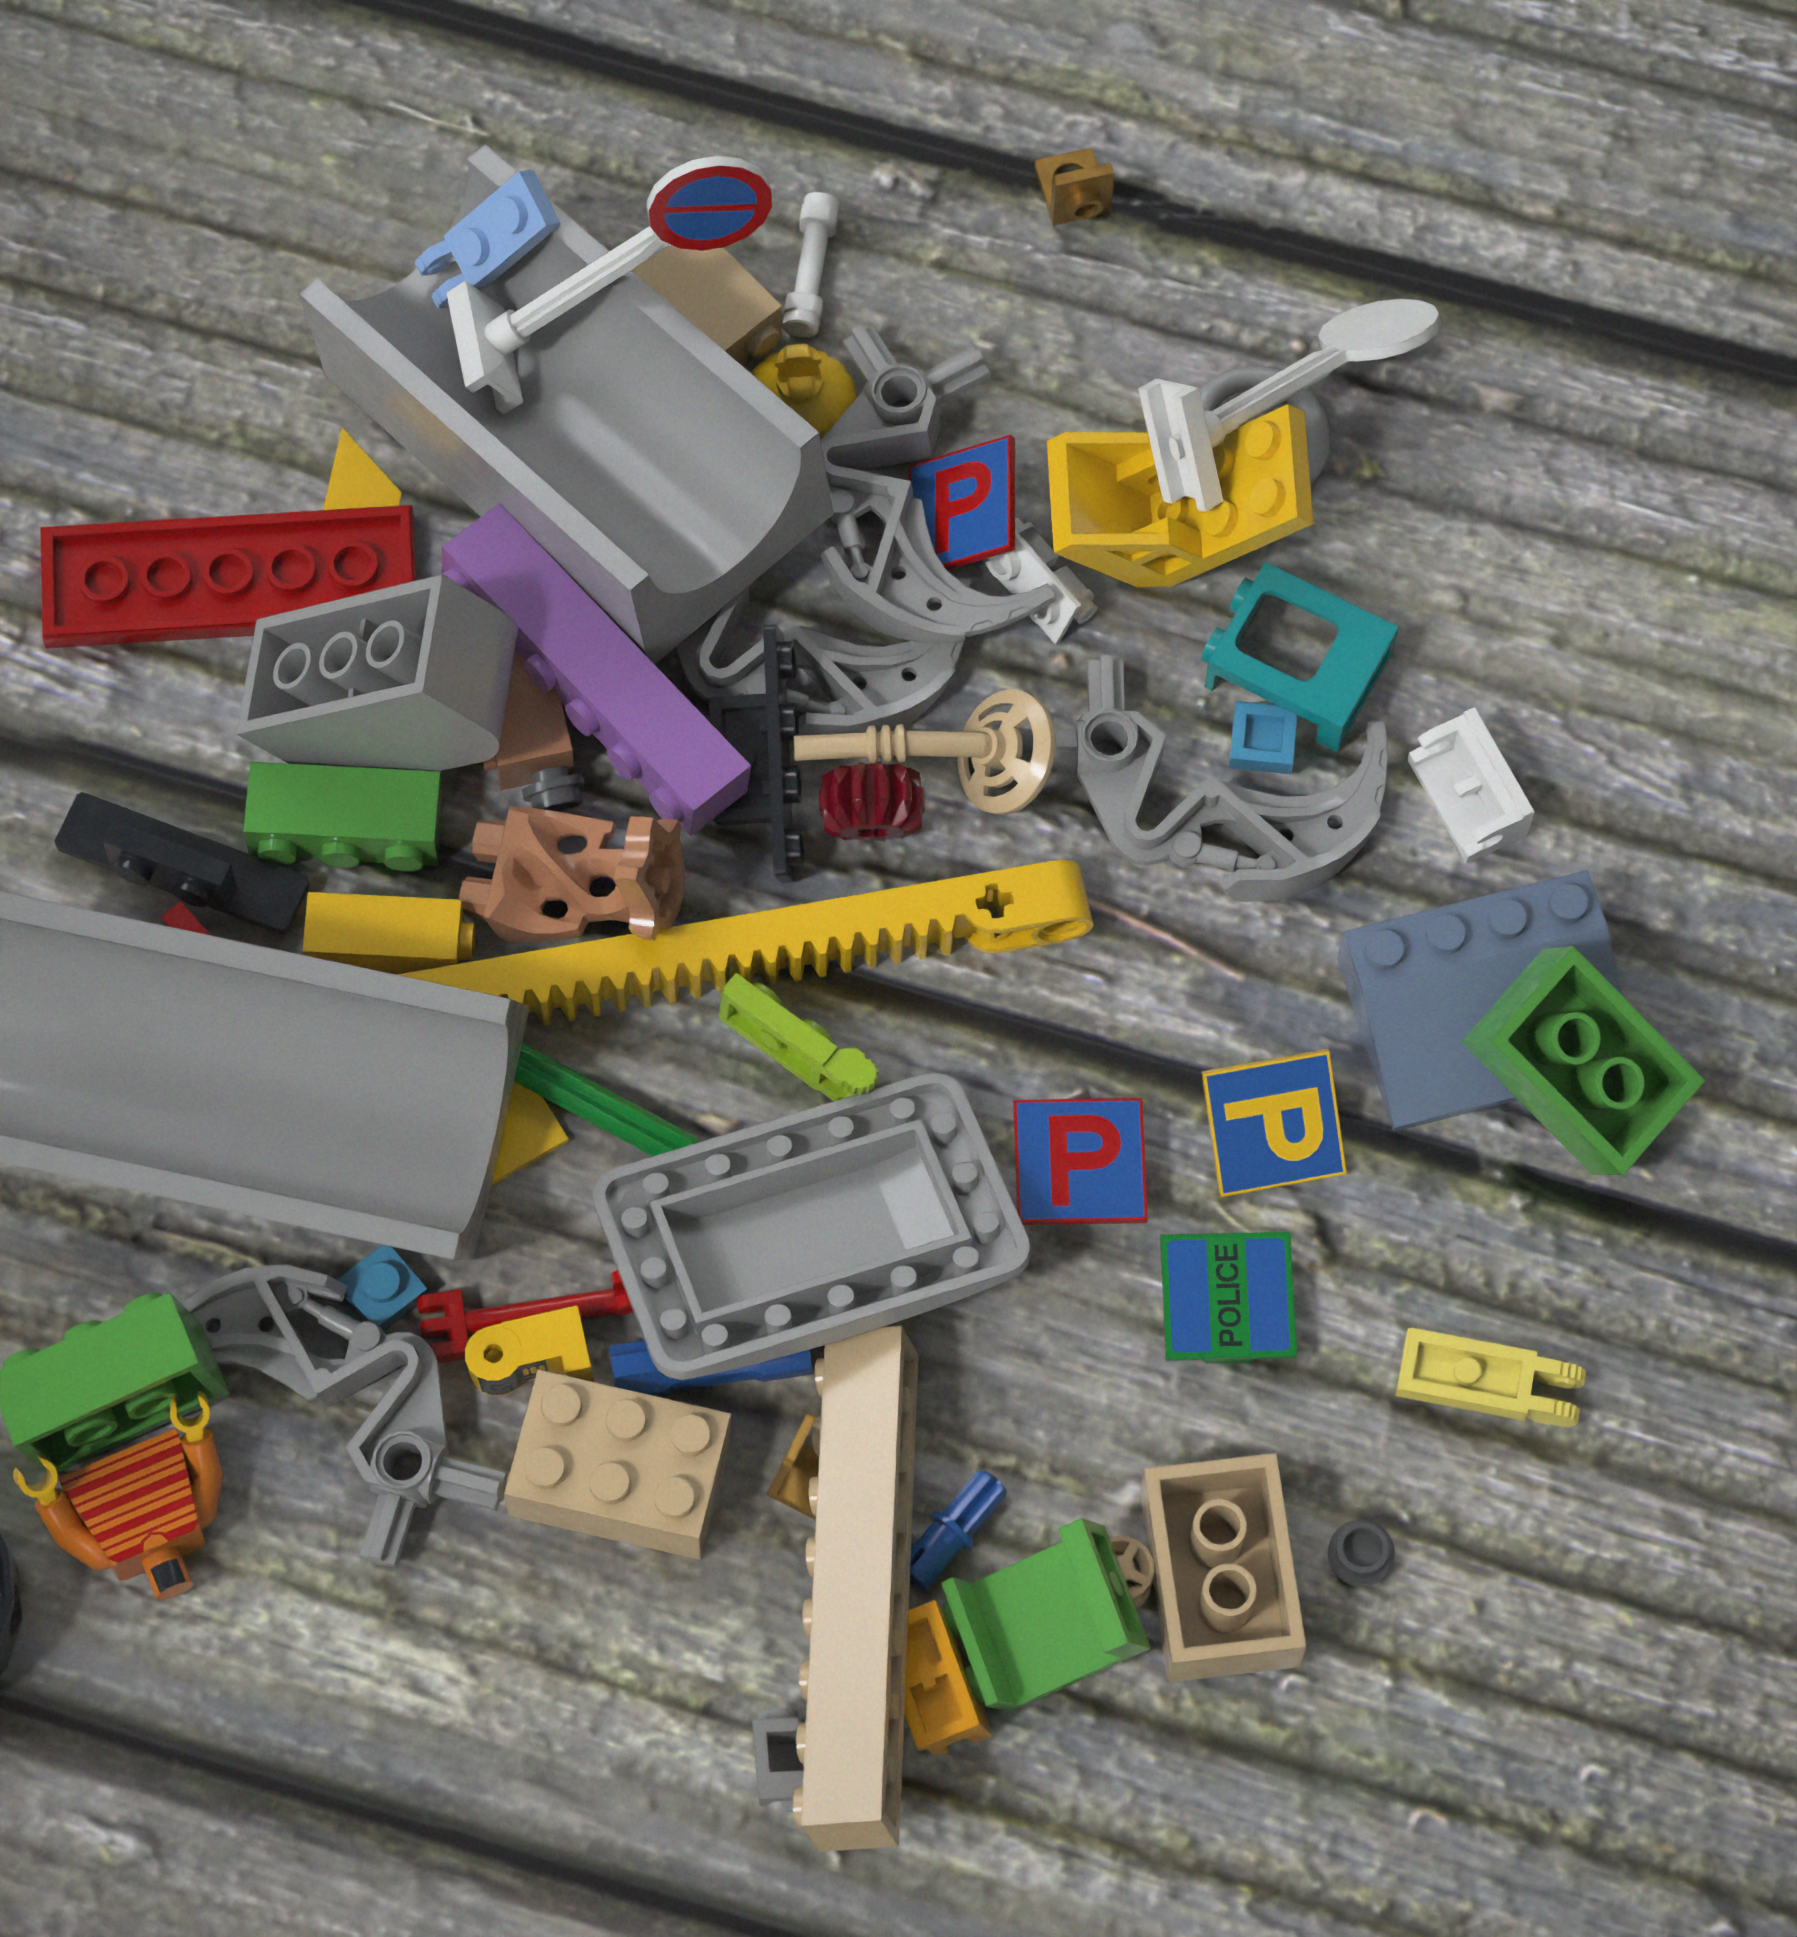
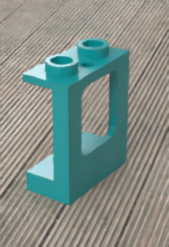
[1201,562,1399,753]

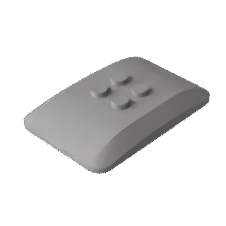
[592,1073,1031,1380]

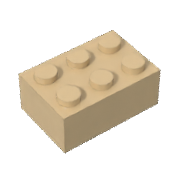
[504,1370,732,1560]
[1140,1453,1306,1683]

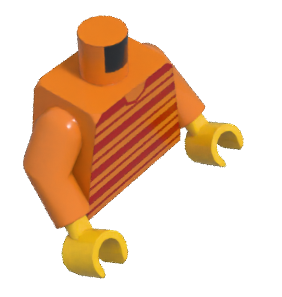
[13,1391,224,1601]

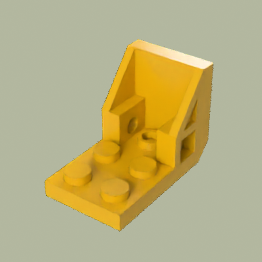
[1047,404,1314,588]

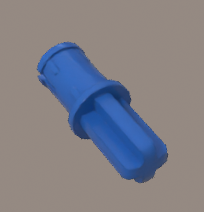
[910,1471,1007,1592]

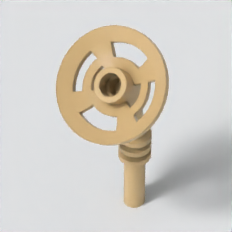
[794,689,1056,815]

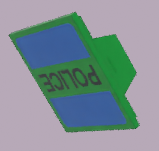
[1160,1232,1297,1364]

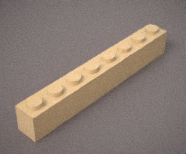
[793,1325,919,1852]

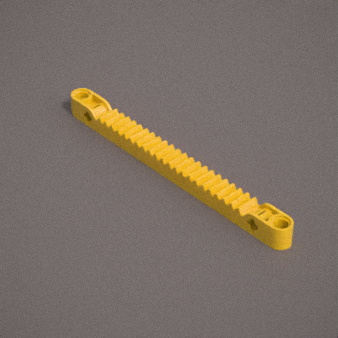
[398,860,1094,1026]

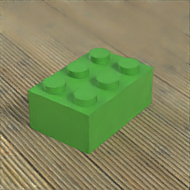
[1461,946,1705,1175]
[0,1292,230,1473]

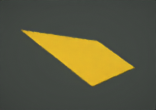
[323,427,402,510]

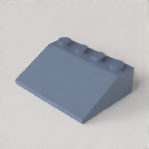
[1337,870,1623,1132]

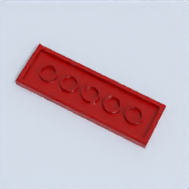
[40,505,417,649]

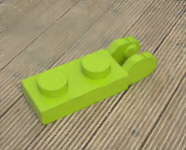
[718,973,879,1101]

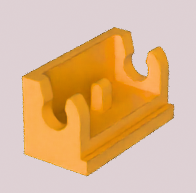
[904,1600,993,1755]

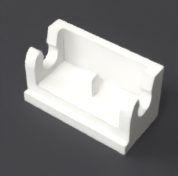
[1407,707,1534,864]

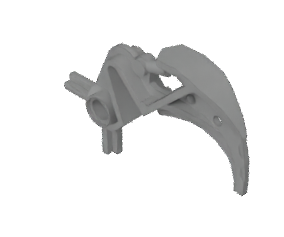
[820,325,1057,643]
[675,579,970,735]
[1020,654,1388,902]
[182,1264,508,1568]

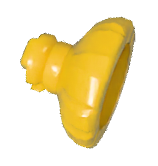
[750,344,857,440]

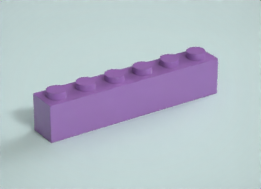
[441,503,751,836]

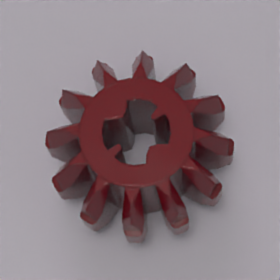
[819,761,925,843]

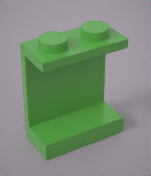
[941,1518,1151,1712]

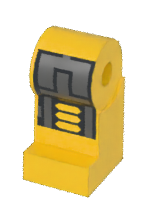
[465,1305,595,1396]

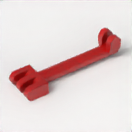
[417,1270,634,1364]

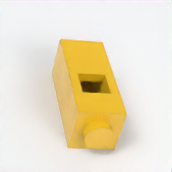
[302,892,475,975]

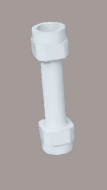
[782,192,840,338]

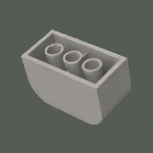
[236,575,518,771]

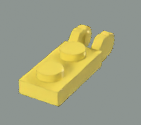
[1395,1327,1586,1427]

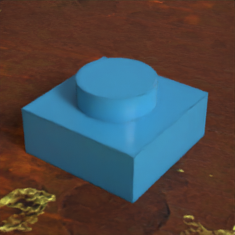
[1229,701,1297,774]
[337,1244,428,1331]

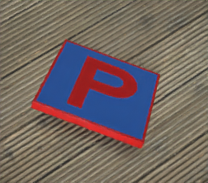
[909,434,1015,570]
[1013,1098,1148,1225]

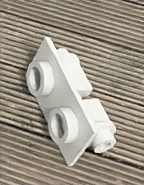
[982,518,1097,645]

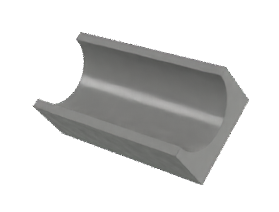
[299,144,834,665]
[0,891,530,1260]

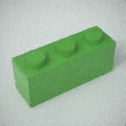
[243,762,444,871]

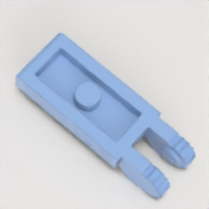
[415,170,561,310]

